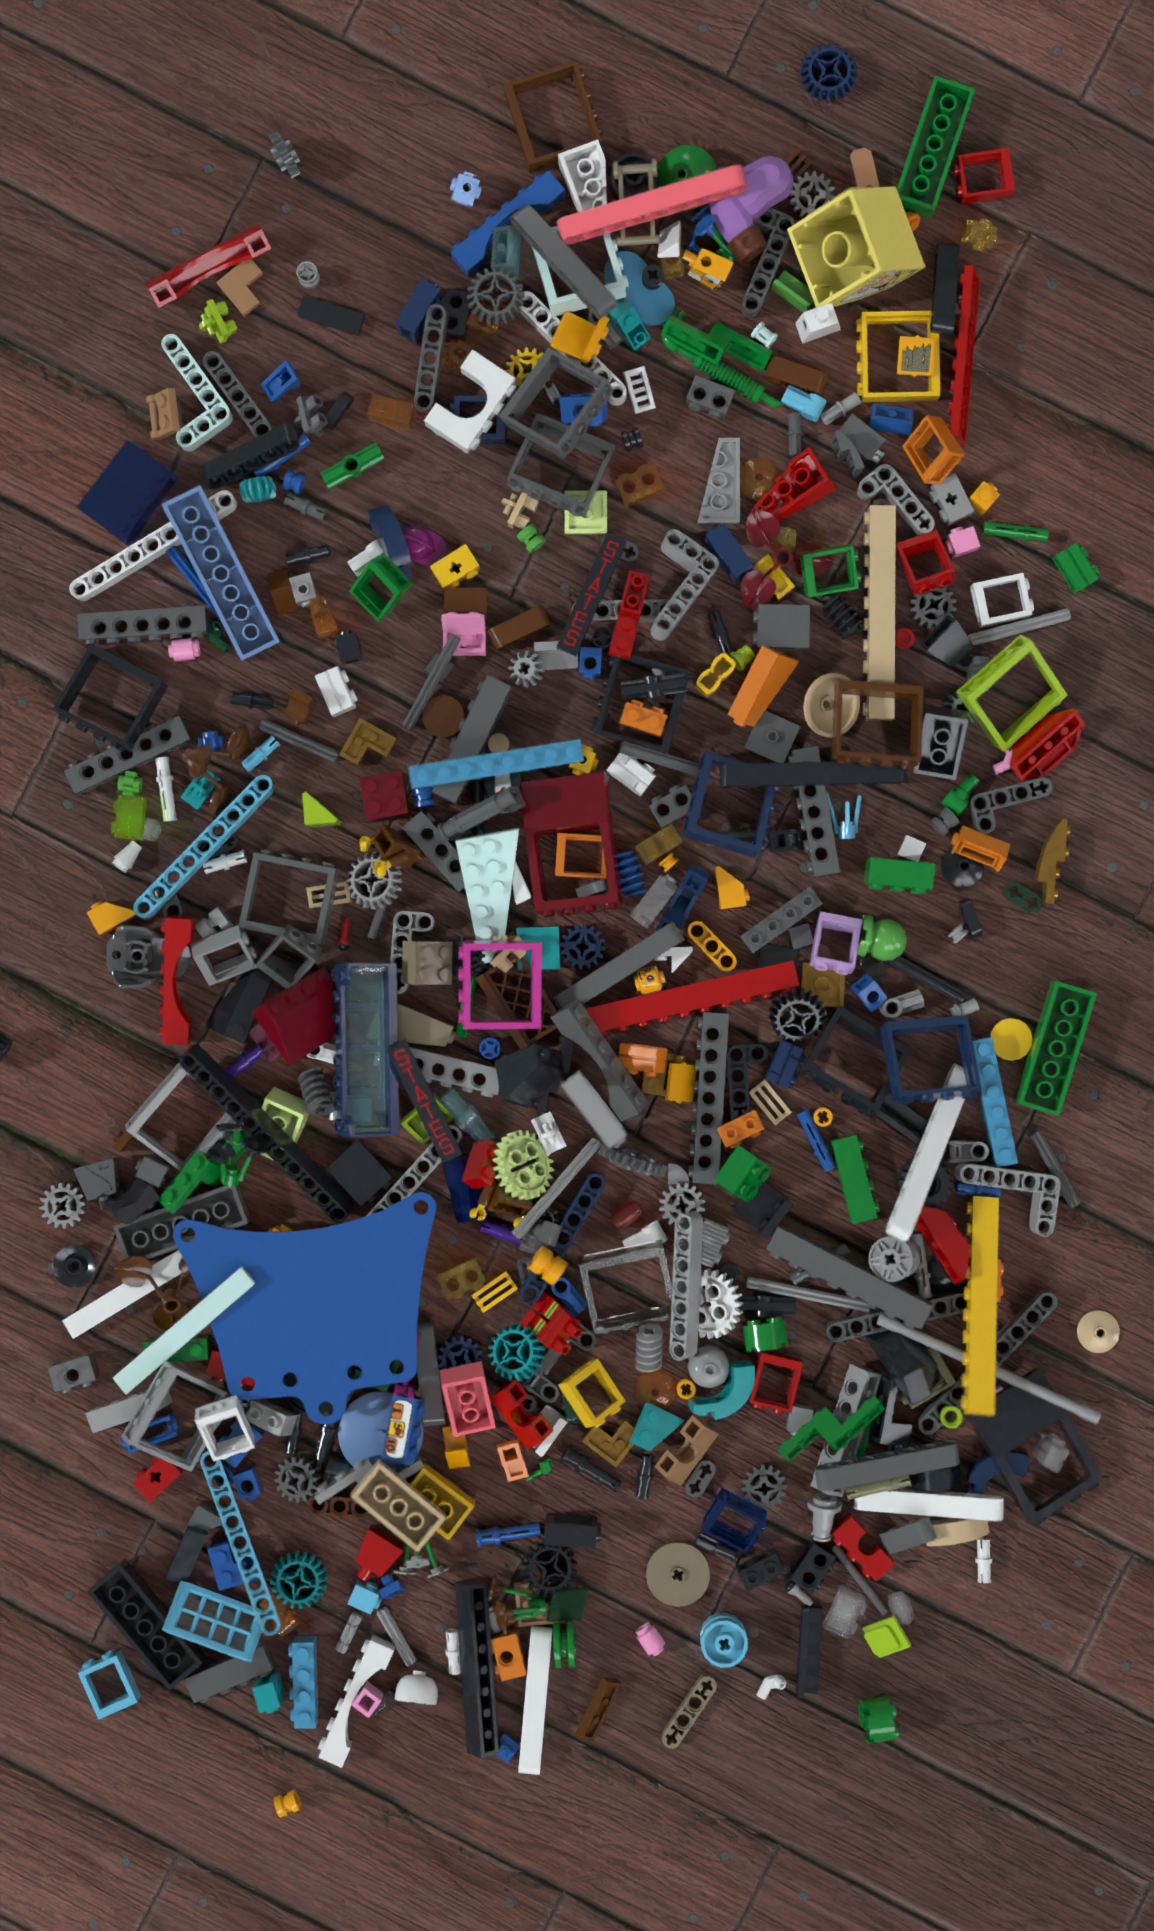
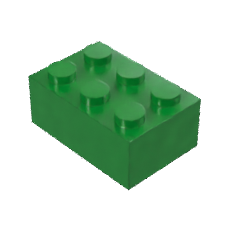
[863,857,935,895]

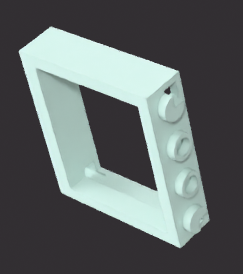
[532,226,629,317]

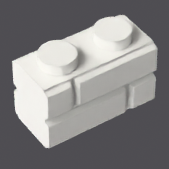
[315,666,358,717]
[607,753,656,797]

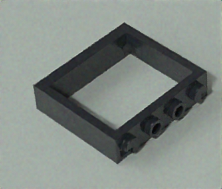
[53,644,168,752]
[592,654,691,754]
[798,1005,911,1118]

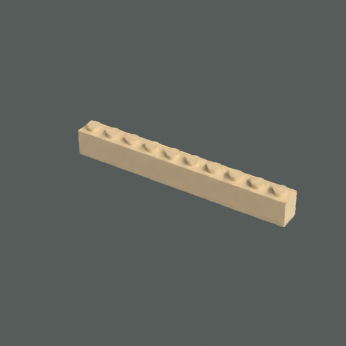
[863,505,896,721]

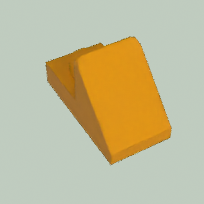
[442,1425,470,1469]

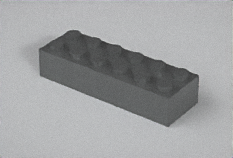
[431,675,512,806]
[113,1184,252,1259]

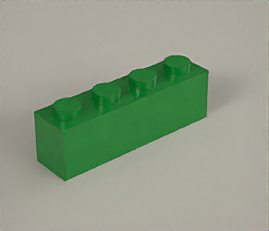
[830,1134,880,1224]

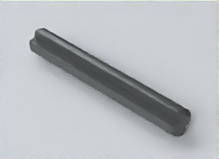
[259,719,339,762]
[619,741,699,776]
[1030,1130,1080,1208]

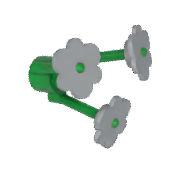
[394,1539,449,1578]

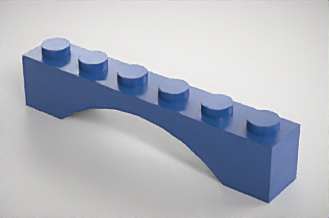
[451,170,565,278]

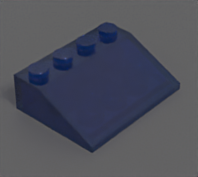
[76,440,178,546]

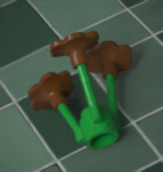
[488,1574,546,1635]

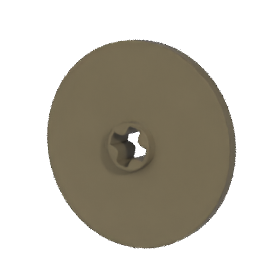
[646,1542,710,1607]

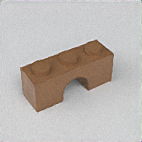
[655,1415,719,1485]

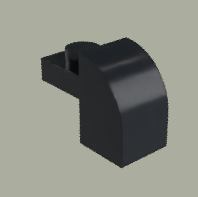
[912,1464,961,1491]

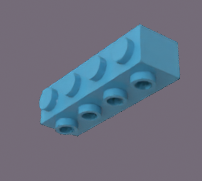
[289,1635,319,1729]

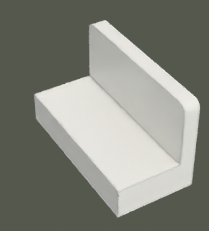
[534,1404,567,1457]

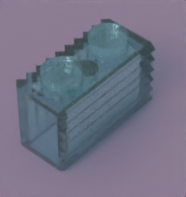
[491,226,521,277]

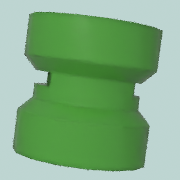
[517,523,546,553]

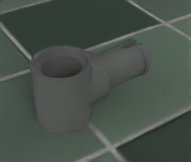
[526,1221,562,1247]

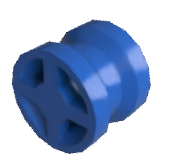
[282,469,306,495]
[412,787,435,808]
[479,1037,501,1059]

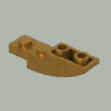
[1035,819,1071,904]

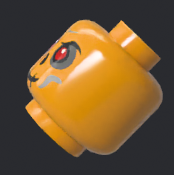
[633,965,666,995]

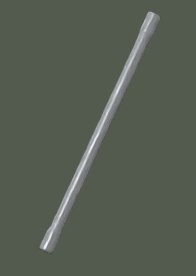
[876,1312,1102,1424]

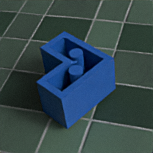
[207,1539,264,1591]

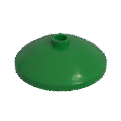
[656,145,717,212]

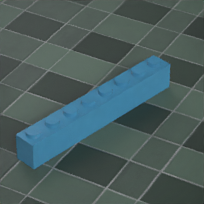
[408,739,584,789]

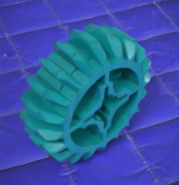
[488,1323,545,1381]
[270,1550,328,1609]

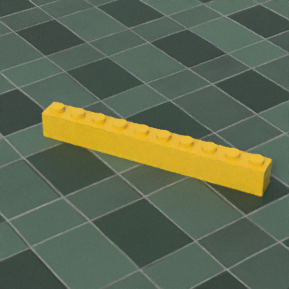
[961,1196,999,1416]

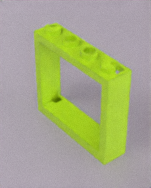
[956,635,1067,752]

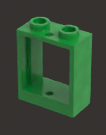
[799,544,861,598]
[349,552,413,622]

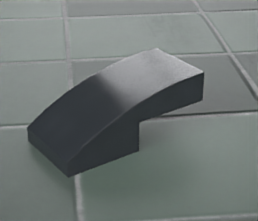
[768,828,803,853]

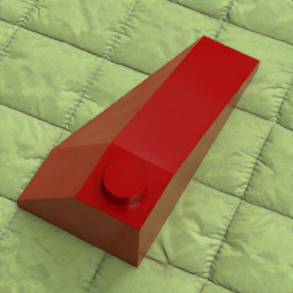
[749,447,837,521]

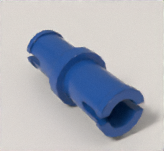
[956,1180,1001,1198]

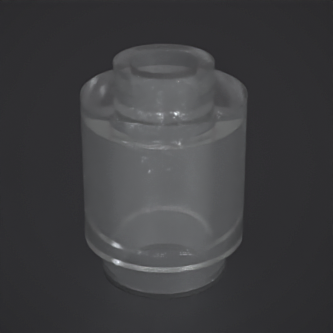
[888,1591,915,1626]

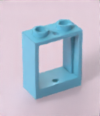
[78,1650,141,1720]

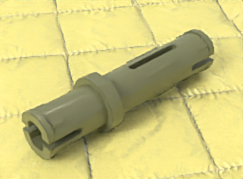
[845,1475,911,1500]

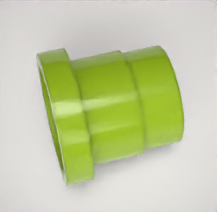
[728,645,755,671]
[940,1406,962,1428]

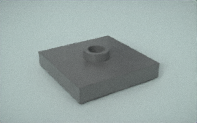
[744,710,800,763]

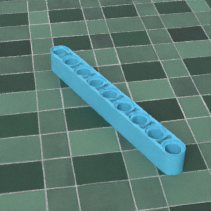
[133,775,274,920]
[200,1451,280,1635]

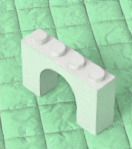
[424,350,517,454]

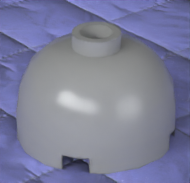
[687,1344,730,1388]

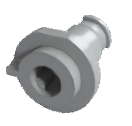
[807,1493,842,1542]

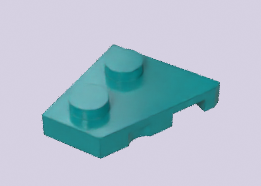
[629,1402,684,1451]

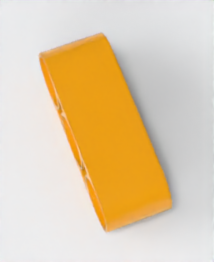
[687,921,737,971]

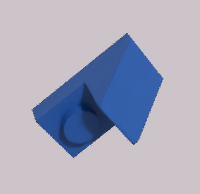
[260,360,300,403]

